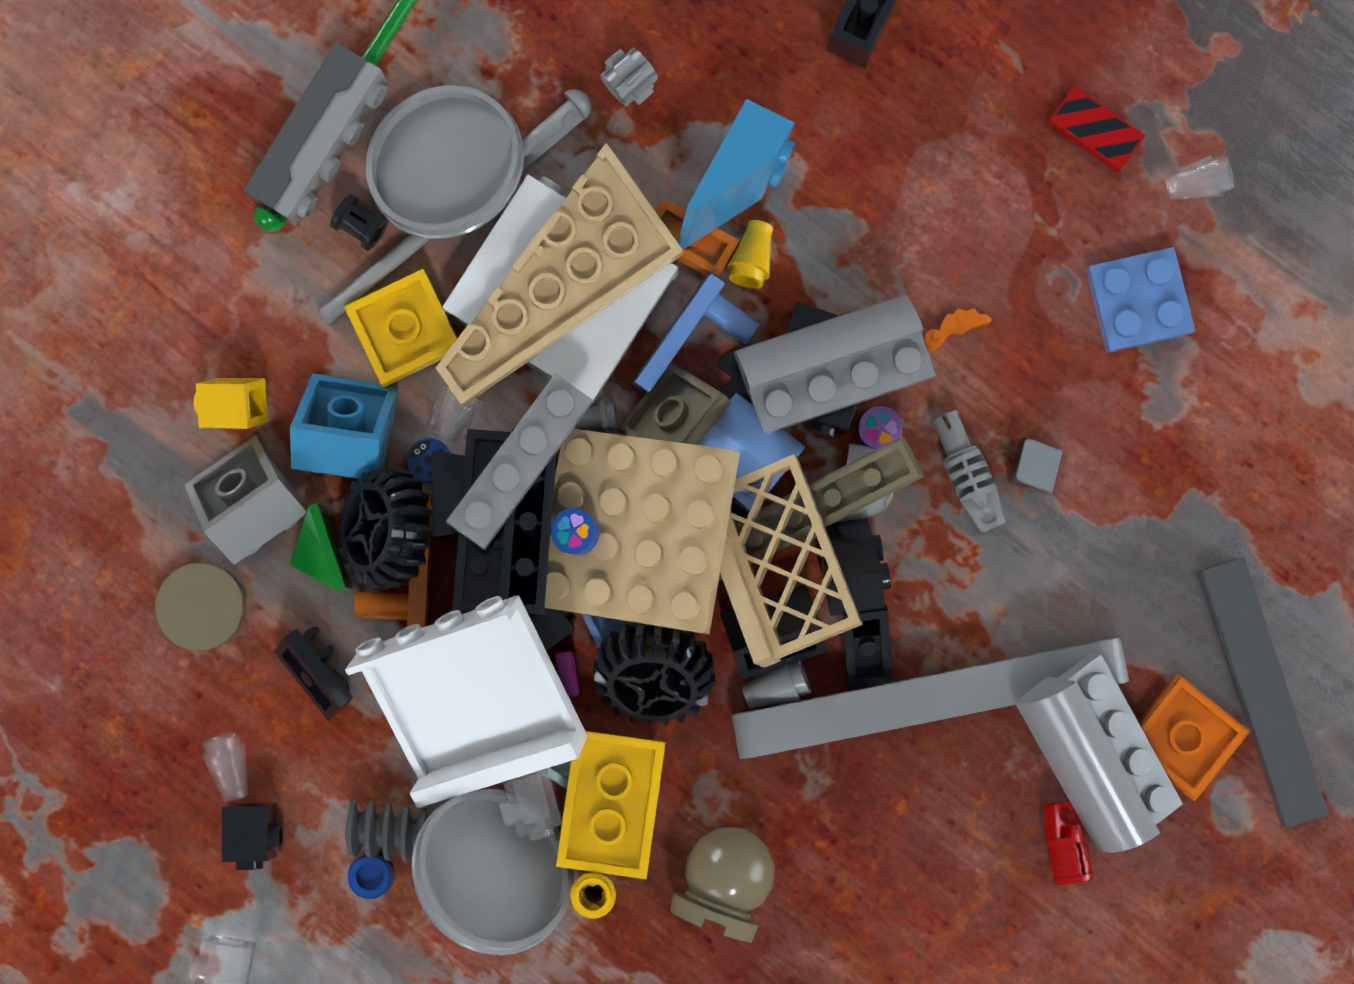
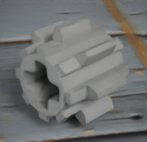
[600,47,658,106]

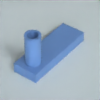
[630,273,760,394]

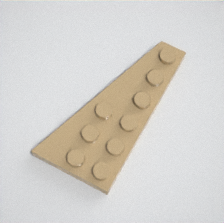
[435,143,683,407]

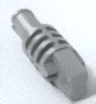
[931,410,1005,532]

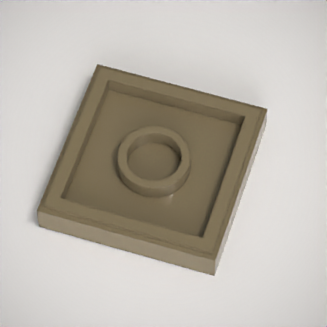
[617,362,732,445]

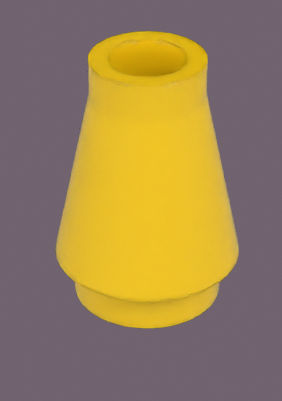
[727,220,773,289]
[570,872,616,919]

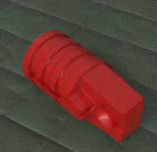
[1044,800,1094,885]

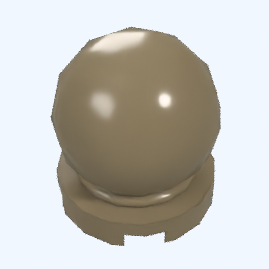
[670,826,775,943]

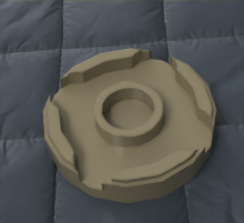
[155,563,246,651]

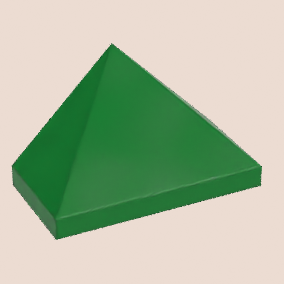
[289,503,353,592]

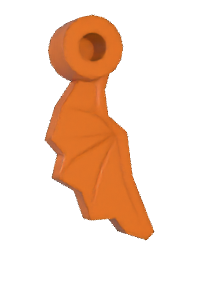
[923,308,992,352]

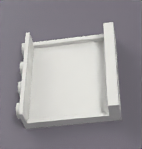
[442,175,678,405]
[345,595,588,808]

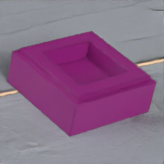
[555,651,582,697]

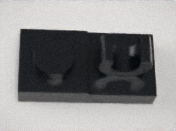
[274,627,353,721]

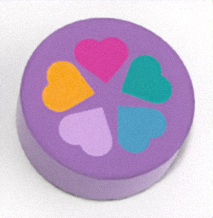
[857,406,903,450]

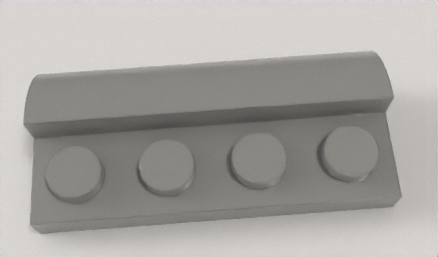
[734,294,936,435]
[1014,653,1183,853]

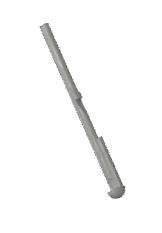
[318,89,591,325]

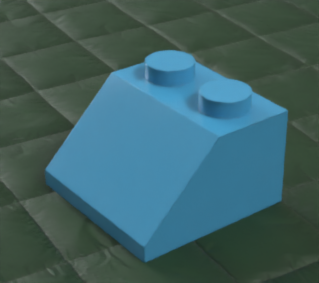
[290,373,399,479]

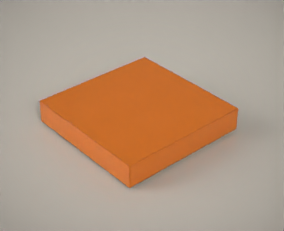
[1138,675,1250,801]

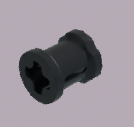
[330,194,389,251]

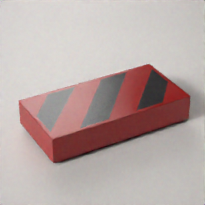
[1047,86,1146,174]

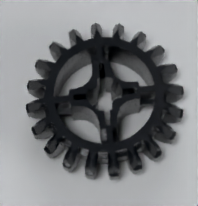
[336,468,434,590]
[592,623,716,727]

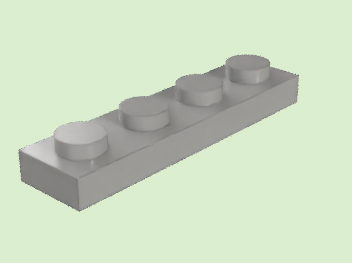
[446,373,593,550]

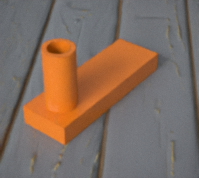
[354,495,432,628]

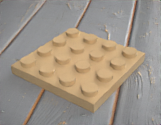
[545,429,740,635]

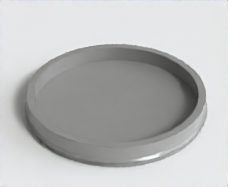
[366,85,524,239]
[412,789,574,955]

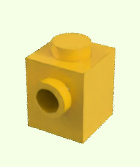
[194,378,268,429]

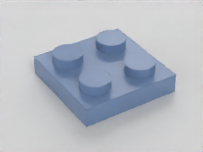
[1086,247,1195,353]

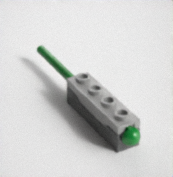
[243,0,418,232]

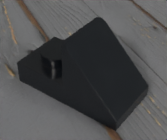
[838,605,893,688]

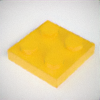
[344,269,457,387]

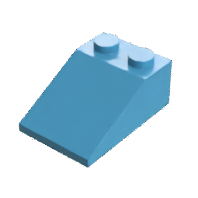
[678,99,796,249]

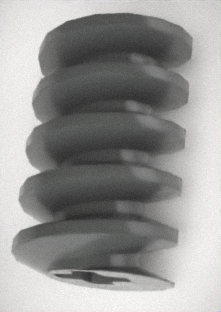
[345,798,428,864]

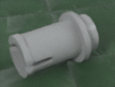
[574,399,618,433]

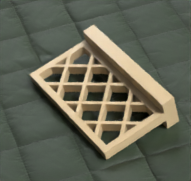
[720,454,863,668]

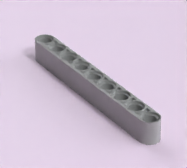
[731,637,1129,759]

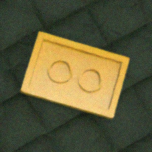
[556,730,666,879]

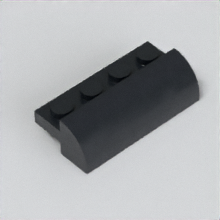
[452,429,556,617]

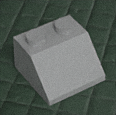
[184,435,307,565]

